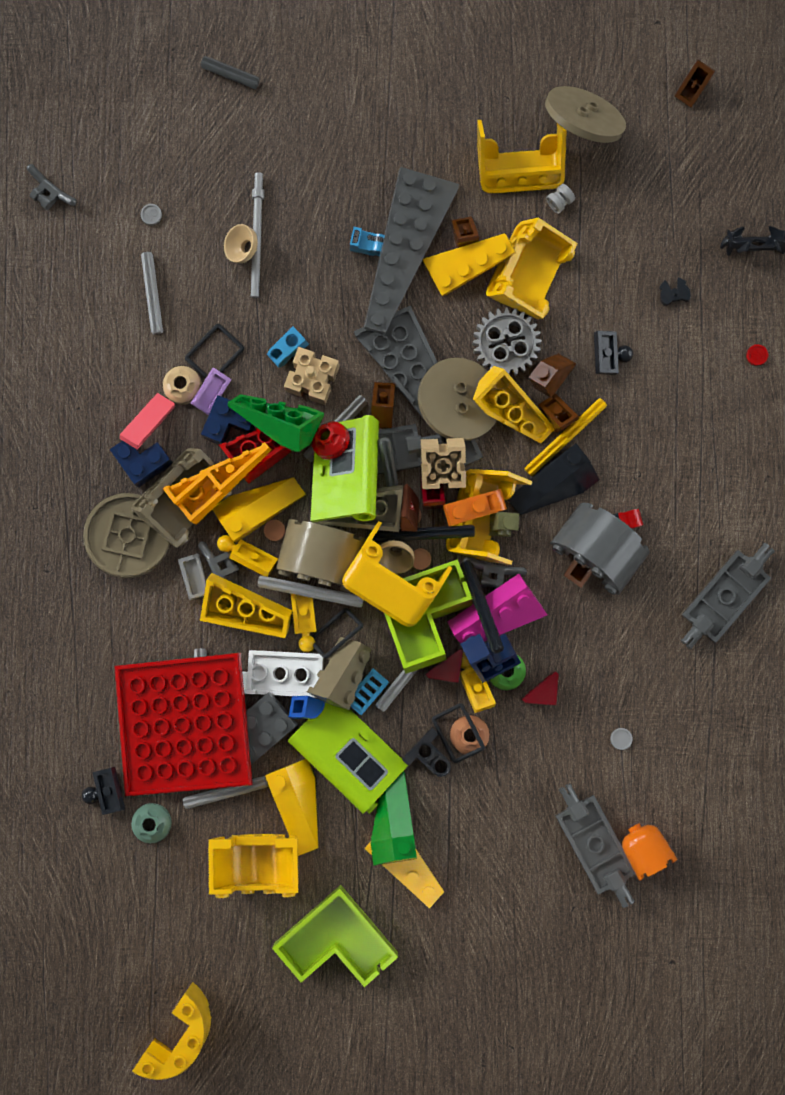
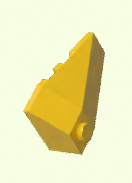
[473,366,554,443]
[212,477,306,543]
[265,759,319,856]

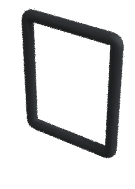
[185,324,244,379]
[312,608,363,659]
[432,703,485,763]

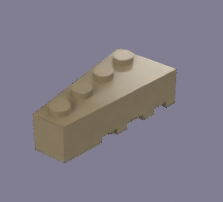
[313,484,404,532]

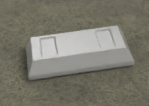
[178,553,206,600]

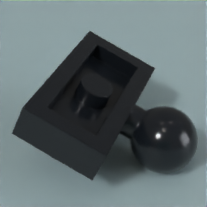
[594,331,633,375]
[82,767,125,815]

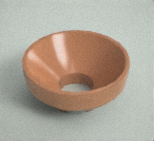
[450,715,489,754]

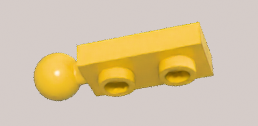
[217,535,278,577]
[291,594,317,652]
[459,652,496,713]

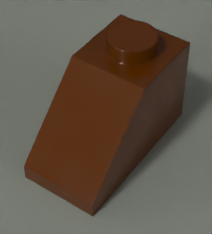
[528,353,576,398]
[371,382,395,429]

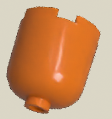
[622,823,678,880]

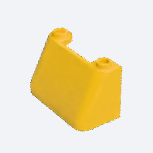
[486,217,578,319]

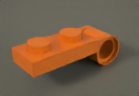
[443,489,507,526]

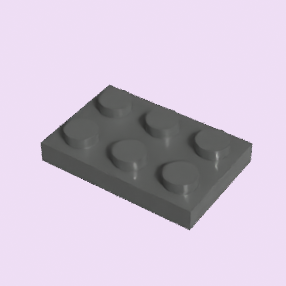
[246,691,298,765]

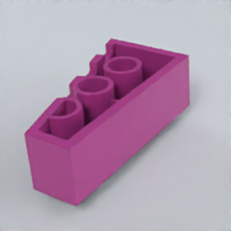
[448,574,547,644]

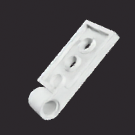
[242,650,325,698]

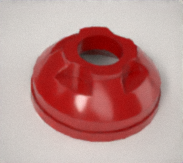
[312,421,350,460]

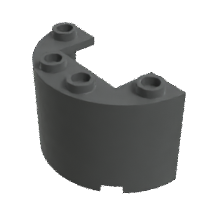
[550,503,649,595]

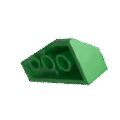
[228,394,324,452]
[370,771,417,866]

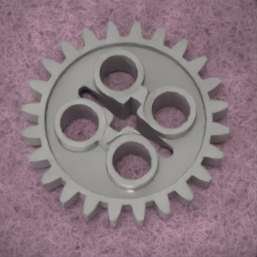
[472,308,542,376]

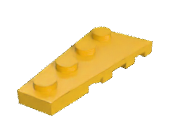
[423,233,516,297]
[365,841,444,909]

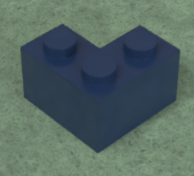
[201,395,255,445]
[110,441,173,488]
[461,634,521,683]

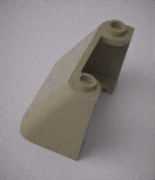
[131,448,232,548]

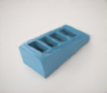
[351,669,389,716]

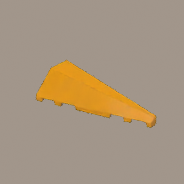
[163,442,272,525]

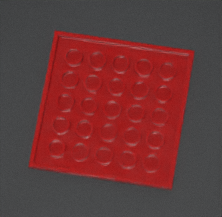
[114,653,253,796]

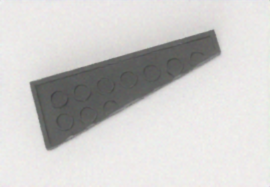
[363,167,459,334]
[354,306,483,466]

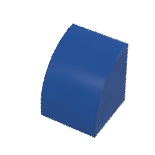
[289,696,325,719]

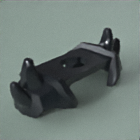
[720,226,785,256]

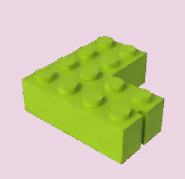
[384,559,473,674]
[272,885,398,987]

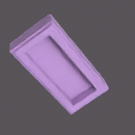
[190,368,232,415]

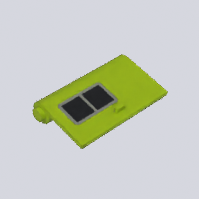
[311,415,379,522]
[288,702,408,814]

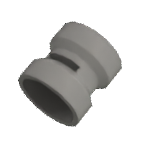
[546,184,575,214]

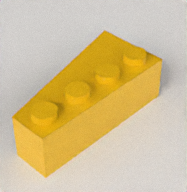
[200,573,292,638]

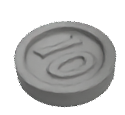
[141,204,162,225]
[610,728,633,750]

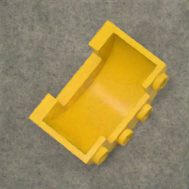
[208,834,299,898]
[132,982,211,1080]

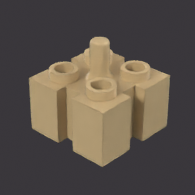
[284,347,340,405]
[421,438,466,489]

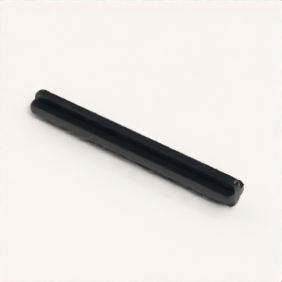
[370,525,475,543]
[460,560,504,654]

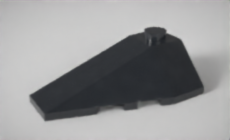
[507,443,600,516]

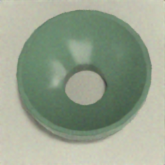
[131,803,172,843]

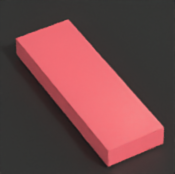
[120,393,175,450]

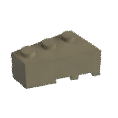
[307,637,371,710]

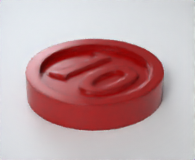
[746,344,768,366]

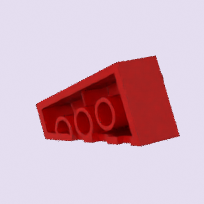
[219,428,292,484]

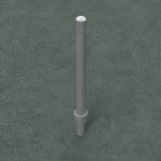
[251,172,265,298]

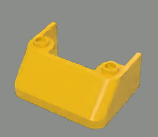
[477,120,567,193]
[446,469,532,565]
[342,521,452,627]

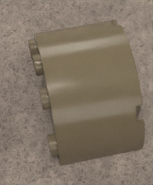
[276,519,366,593]

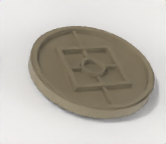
[545,86,626,143]
[418,358,497,441]
[83,493,170,578]

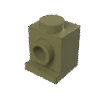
[489,512,519,537]

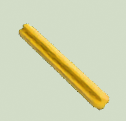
[525,398,607,476]

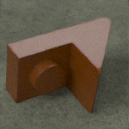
[538,393,579,433]

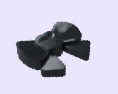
[659,278,691,306]

